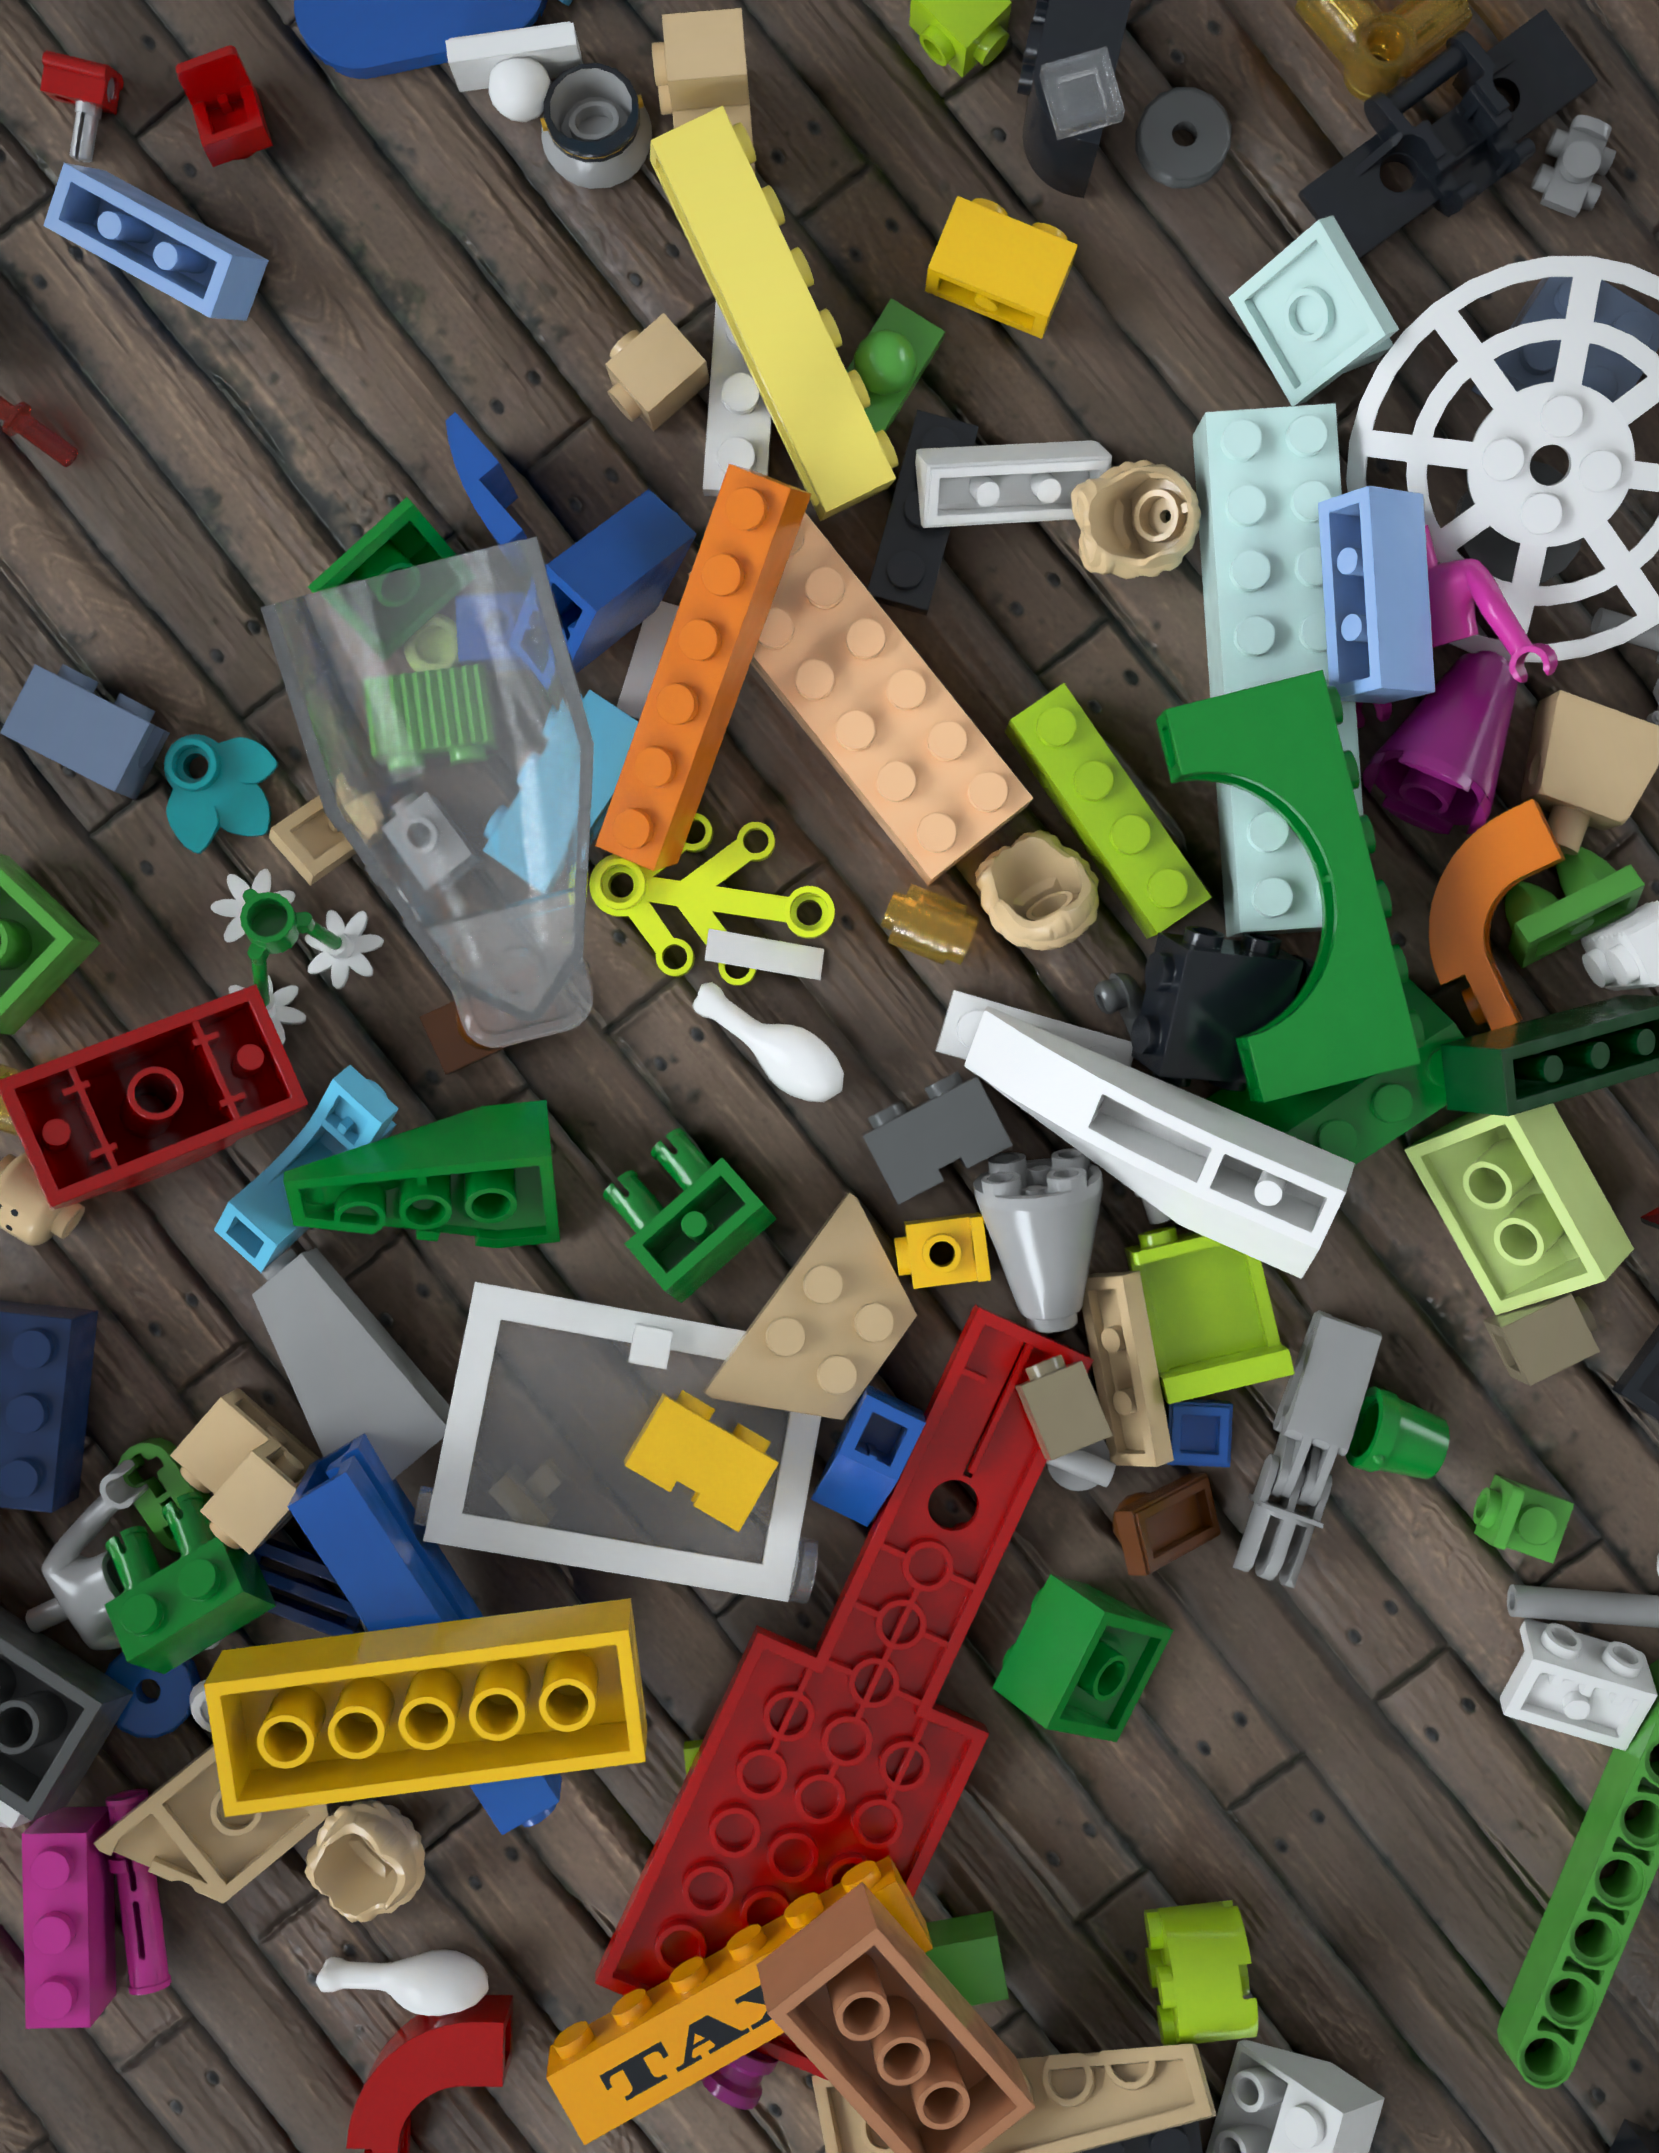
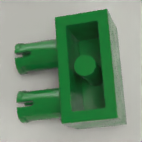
[603,1128,777,1303]
[104,1492,276,1674]

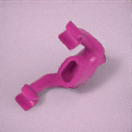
[1356,525,1558,728]

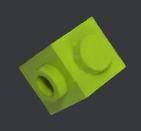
[909,0,1012,78]

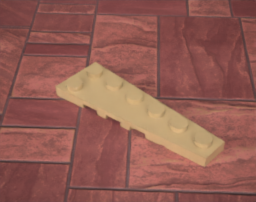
[811,2044,1217,2153]

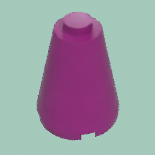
[1363,651,1518,835]

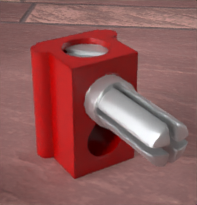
[40,50,124,162]

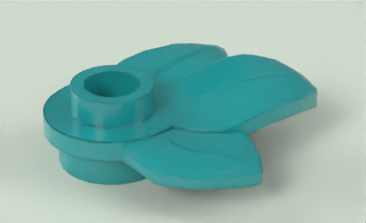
[164,734,278,854]

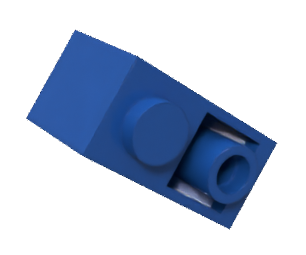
[811,1385,926,1527]

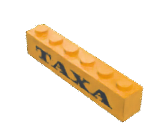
[546,1855,933,2145]

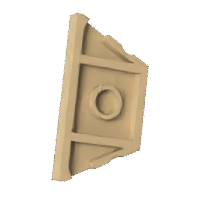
[703,1192,917,1420]
[93,1744,330,1904]

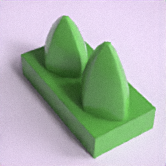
[1505,846,1645,969]

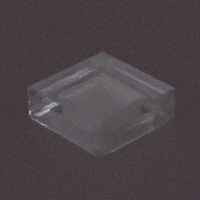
[1039,46,1125,140]

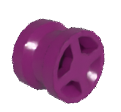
[701,2050,779,2110]

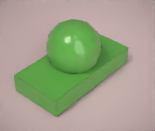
[846,298,945,433]

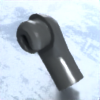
[1094,973,1145,1038]

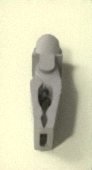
[1233,1310,1382,1589]

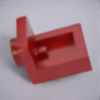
[175,45,273,167]

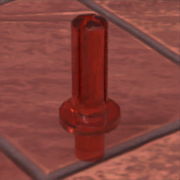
[0,396,78,467]

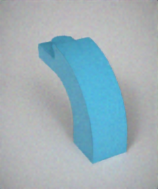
[214,1065,399,1273]

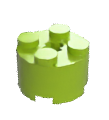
[1144,1900,1258,2046]

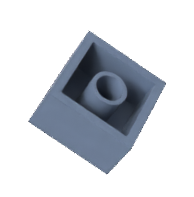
[1471,255,1659,403]

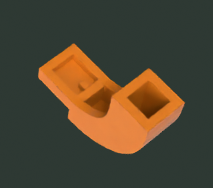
[1429,799,1566,1031]

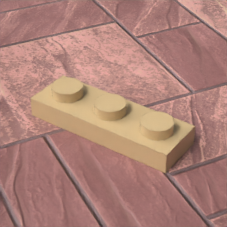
[1082,1271,1174,1467]

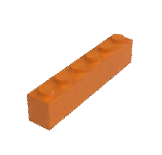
[595,464,811,871]

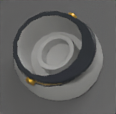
[540,63,652,189]

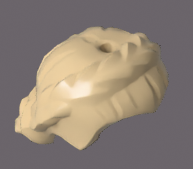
[1071,459,1201,579]
[975,829,1099,951]
[305,1800,425,1923]

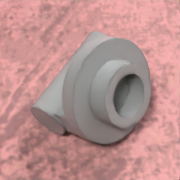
[1046,1440,1116,1491]

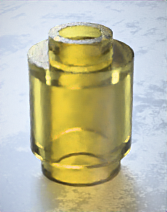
[880,883,980,965]

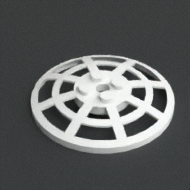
[1346,256,1659,663]

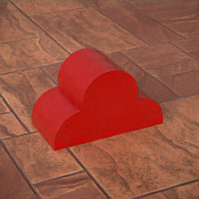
[0,984,308,1210]

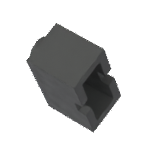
[862,1071,1013,1205]

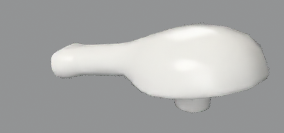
[692,982,844,1102]
[316,1949,489,2016]

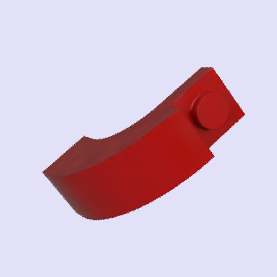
[346,1995,513,2153]

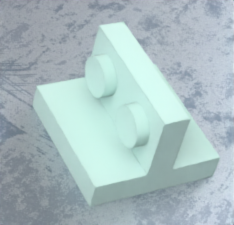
[1229,215,1399,406]

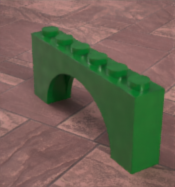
[1156,670,1425,1103]

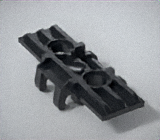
[1298,8,1598,260]

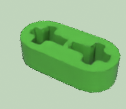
[118,1438,211,1552]

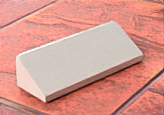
[915,440,1112,528]

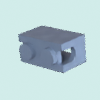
[0,664,170,800]

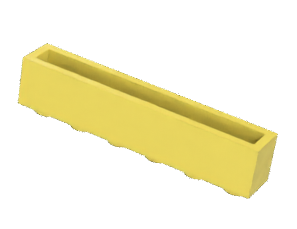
[650,106,899,521]

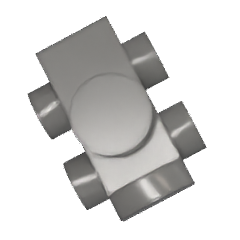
[1531,115,1616,218]

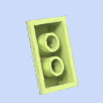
[1404,1103,1634,1315]

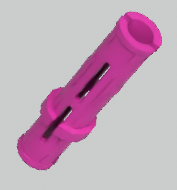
[105,1789,172,1995]

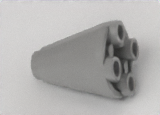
[973,1148,1103,1333]

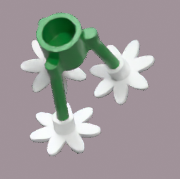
[211,869,384,1045]

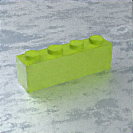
[1005,683,1212,939]

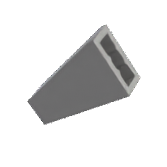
[252,1248,450,1480]

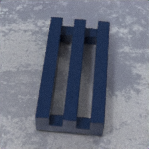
[253,1538,361,1636]

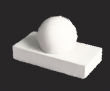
[445,21,583,122]

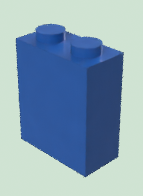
[512,489,697,687]

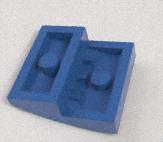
[445,412,541,578]

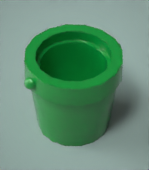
[1345,1386,1450,1479]

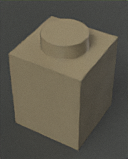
[1483,1293,1600,1386]
[1015,1354,1113,1461]

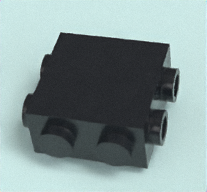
[1131,926,1304,1091]

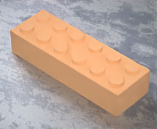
[688,512,1033,886]

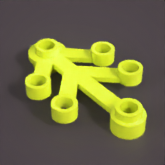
[589,813,835,986]

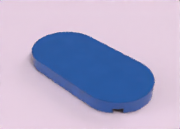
[294,0,548,79]

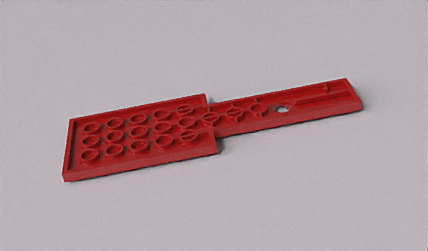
[595,1304,1094,2080]

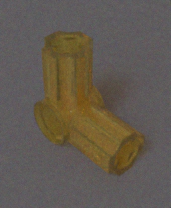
[1295,0,1473,101]

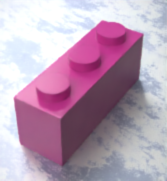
[22,1806,116,2029]

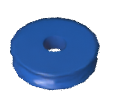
[105,1652,200,1738]

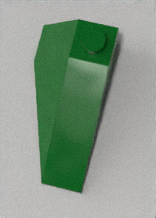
[283,1100,560,1248]

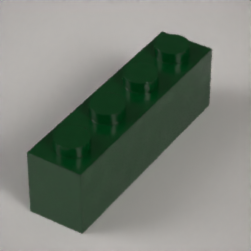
[1441,994,1659,1116]

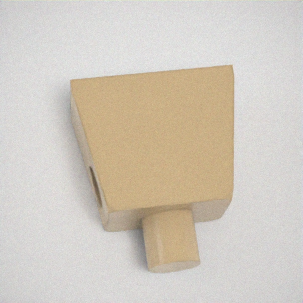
[1521,690,1659,855]

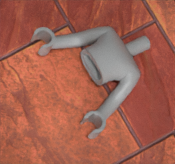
[26,1459,222,1650]

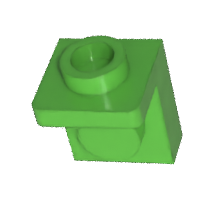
[1473,1474,1574,1564]

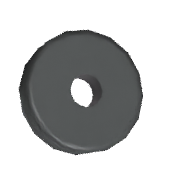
[1135,87,1232,189]

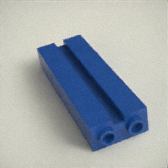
[287,1433,562,1835]

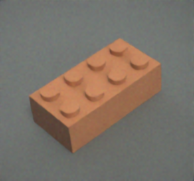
[757,1882,1035,2153]

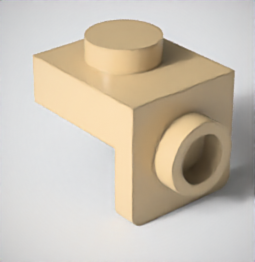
[269,773,378,886]

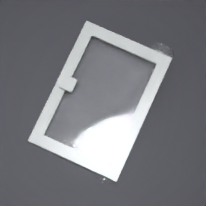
[413,1282,821,1604]

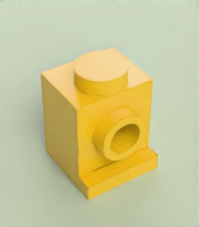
[894,1212,991,1289]

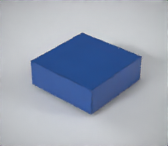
[1166,1399,1233,1467]

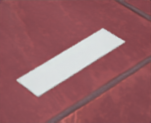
[617,601,679,719]
[705,929,824,980]

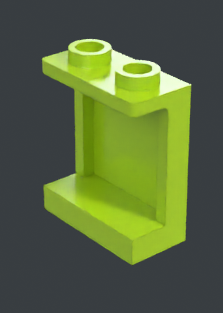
[1124,1226,1295,1404]

